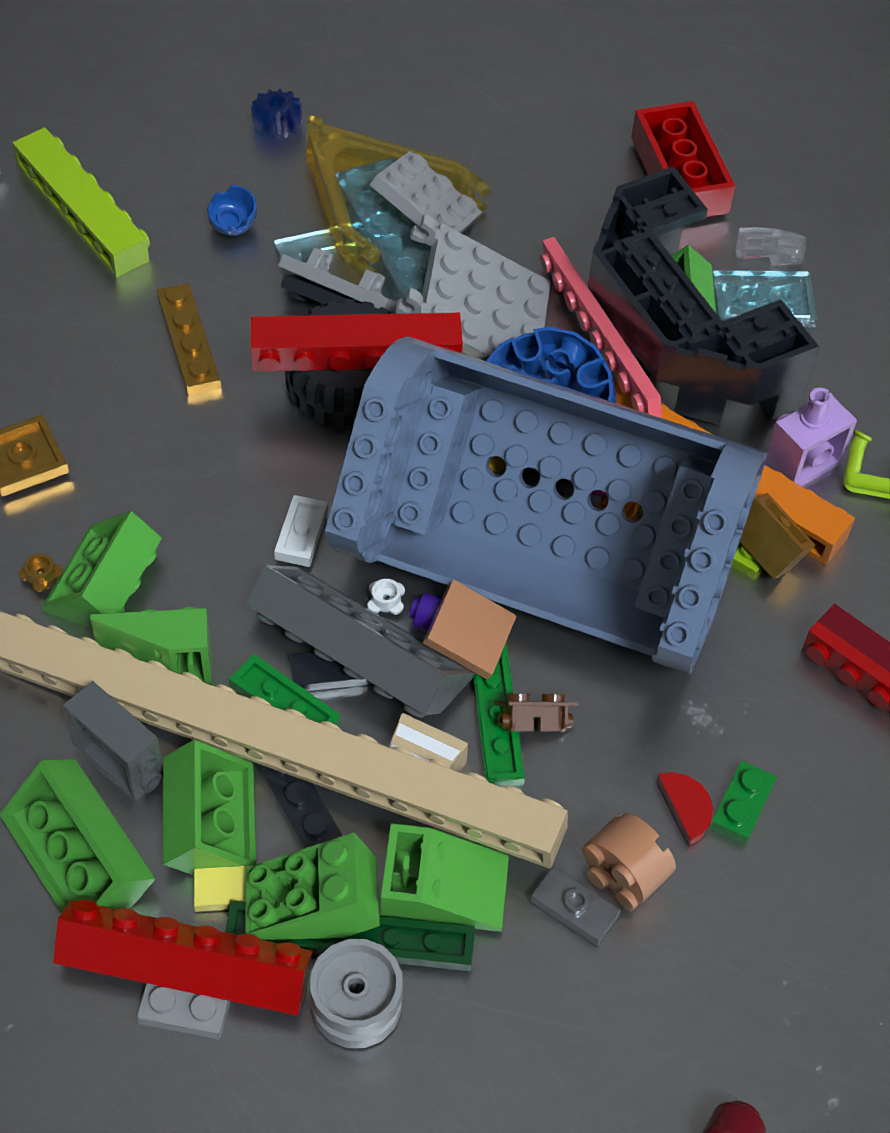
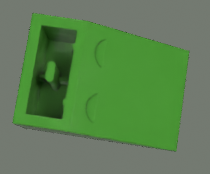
[90,607,212,685]
[380,823,509,932]
[245,833,380,940]

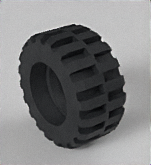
[285,299,391,429]

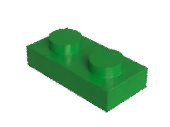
[710,760,777,845]

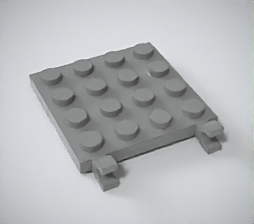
[395,214,551,361]

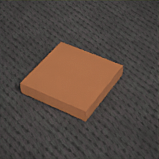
[423,579,517,679]

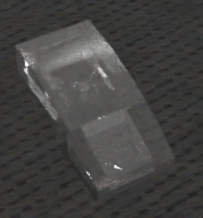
[735,227,807,266]

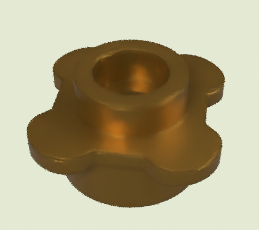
[19,553,63,592]

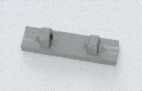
[278,247,398,314]

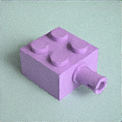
[765,387,857,486]

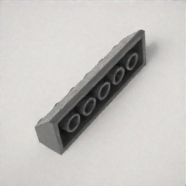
[245,565,475,718]

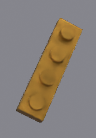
[157,283,221,396]

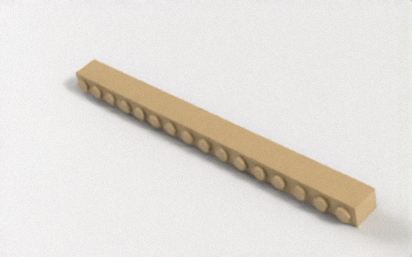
[0,611,568,869]

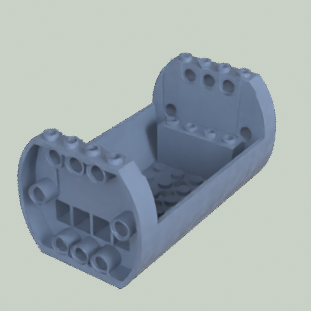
[325,337,767,675]

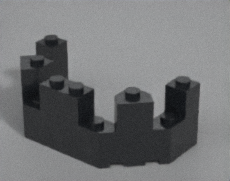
[588,167,819,425]

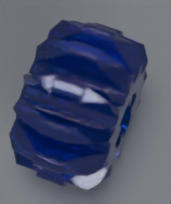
[251,88,303,139]

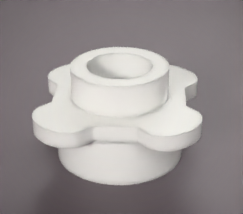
[367,579,405,615]

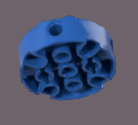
[486,327,617,470]

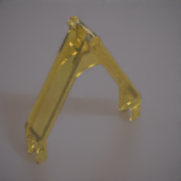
[305,116,490,277]

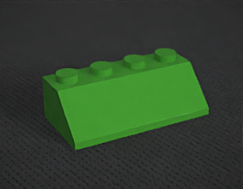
[0,759,155,913]

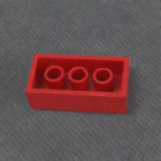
[631,101,735,217]

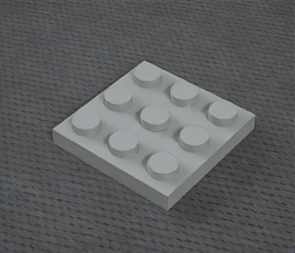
[370,151,482,234]

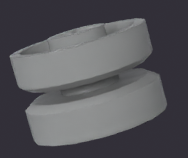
[310,939,403,1048]

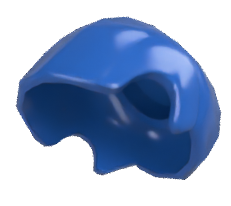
[207,185,257,236]

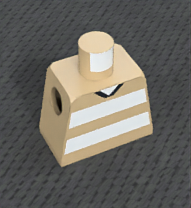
[389,713,468,772]

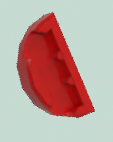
[657,772,713,846]

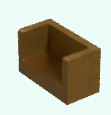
[740,493,815,579]

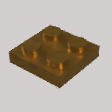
[0,414,69,497]

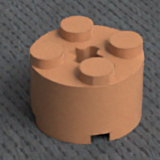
[581,812,676,911]

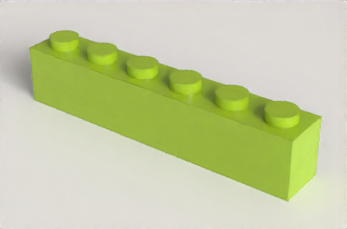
[12,127,150,278]

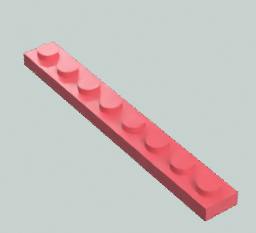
[540,237,662,418]

